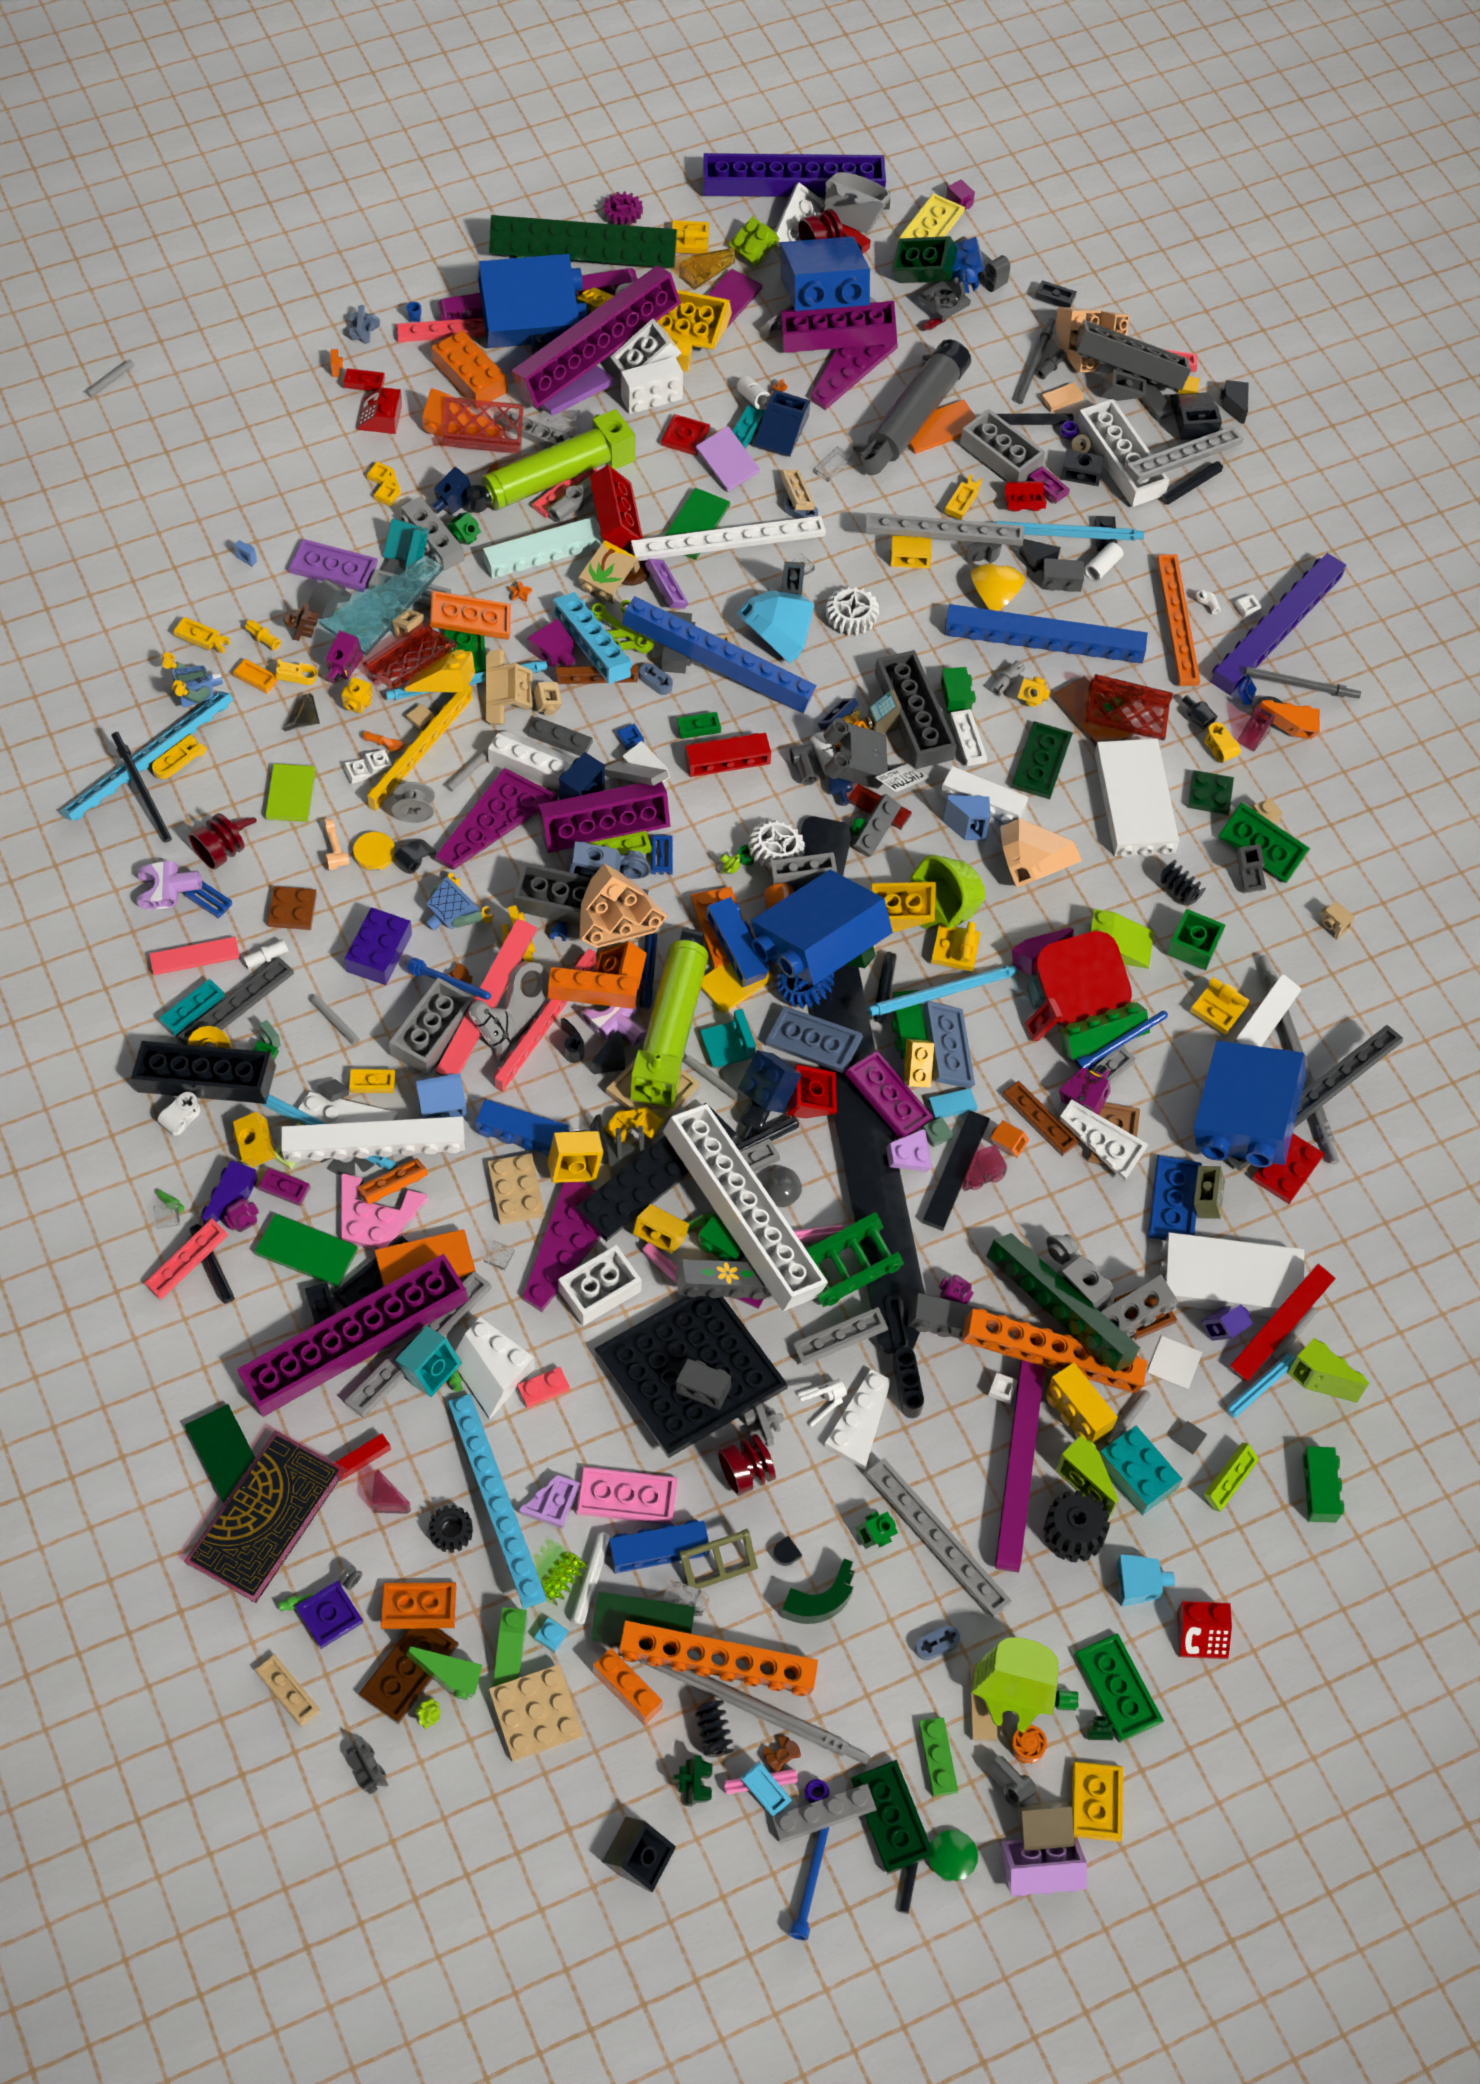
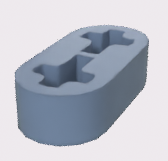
[784,497,818,519]
[639,663,673,695]
[915,1626,960,1660]

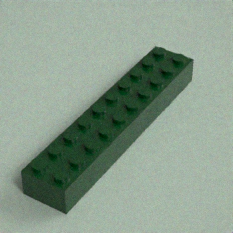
[489,215,677,268]

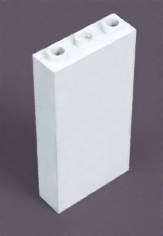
[1094,739,1179,857]
[1160,1233,1304,1317]

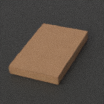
[1088,1103,1140,1166]

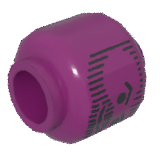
[223,1198,260,1232]
[938,1274,974,1304]

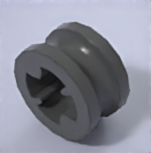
[339,1565,363,1590]

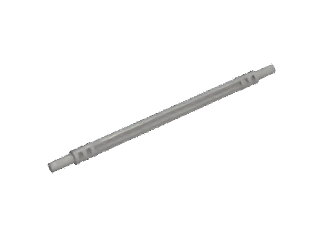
[1259,955,1339,1164]
[640,1649,870,1765]

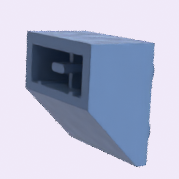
[943,794,990,841]
[416,1073,467,1119]

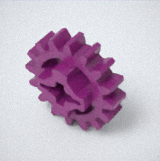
[603,191,643,225]

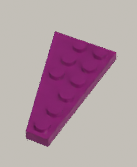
[811,343,898,410]
[435,767,557,870]
[523,1182,601,1312]

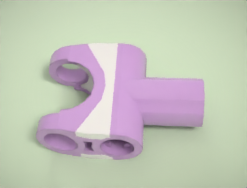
[137,861,202,909]
[580,1005,647,1046]

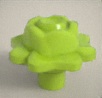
[719,853,741,874]
[415,1698,441,1729]

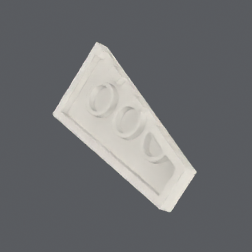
[775,182,825,248]
[298,1092,398,1124]
[1060,1100,1148,1181]
[824,1369,891,1470]

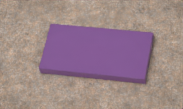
[540,365,615,416]
[288,539,378,593]

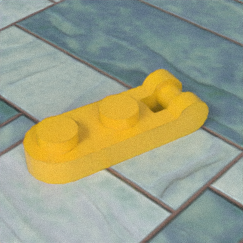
[152,734,207,779]

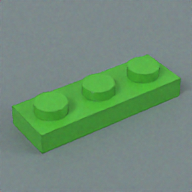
[919,1717,958,1797]

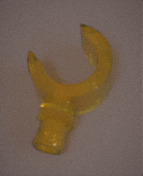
[842,710,861,726]

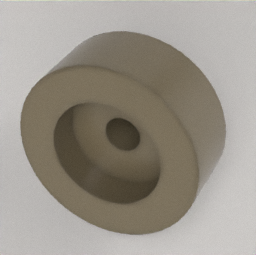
[1072,434,1092,453]

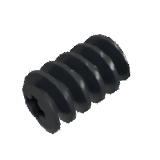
[1160,860,1206,906]
[694,1700,734,1757]

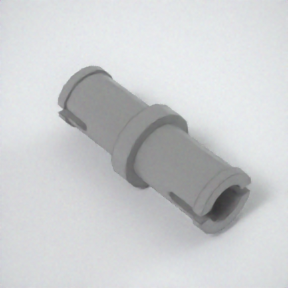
[990,660,1025,696]

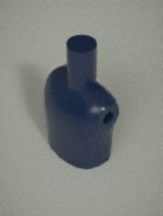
[826,774,853,806]

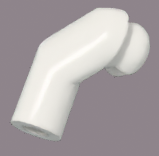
[1196,589,1221,614]

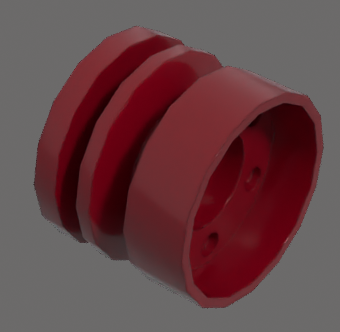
[798,209,844,240]
[188,813,245,870]
[718,1434,776,1496]

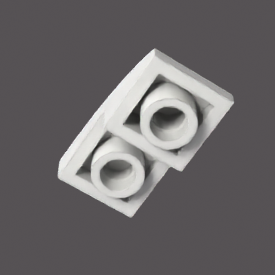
[344,750,392,784]

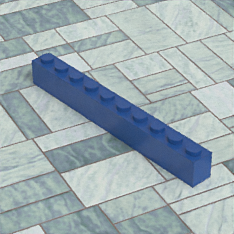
[622,596,817,714]
[945,604,1148,664]

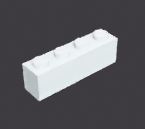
[941,766,1029,824]

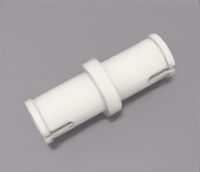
[243,939,289,970]

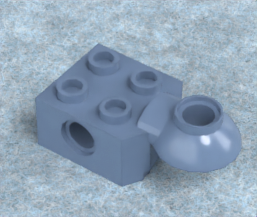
[567,841,651,879]

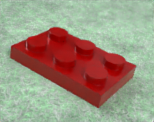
[1252,1133,1325,1205]

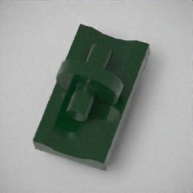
[671,1755,713,1807]

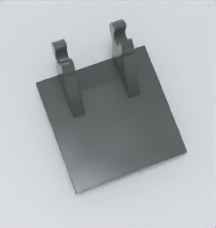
[607,1126,652,1178]

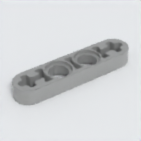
[500,411,568,448]

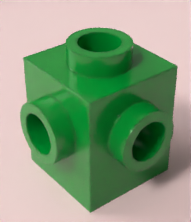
[446,512,481,545]
[855,1511,898,1549]

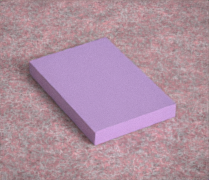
[696,426,760,492]

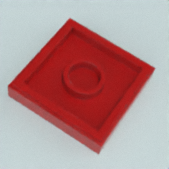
[661,414,710,456]

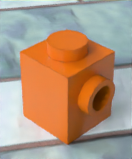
[991,1120,1029,1158]

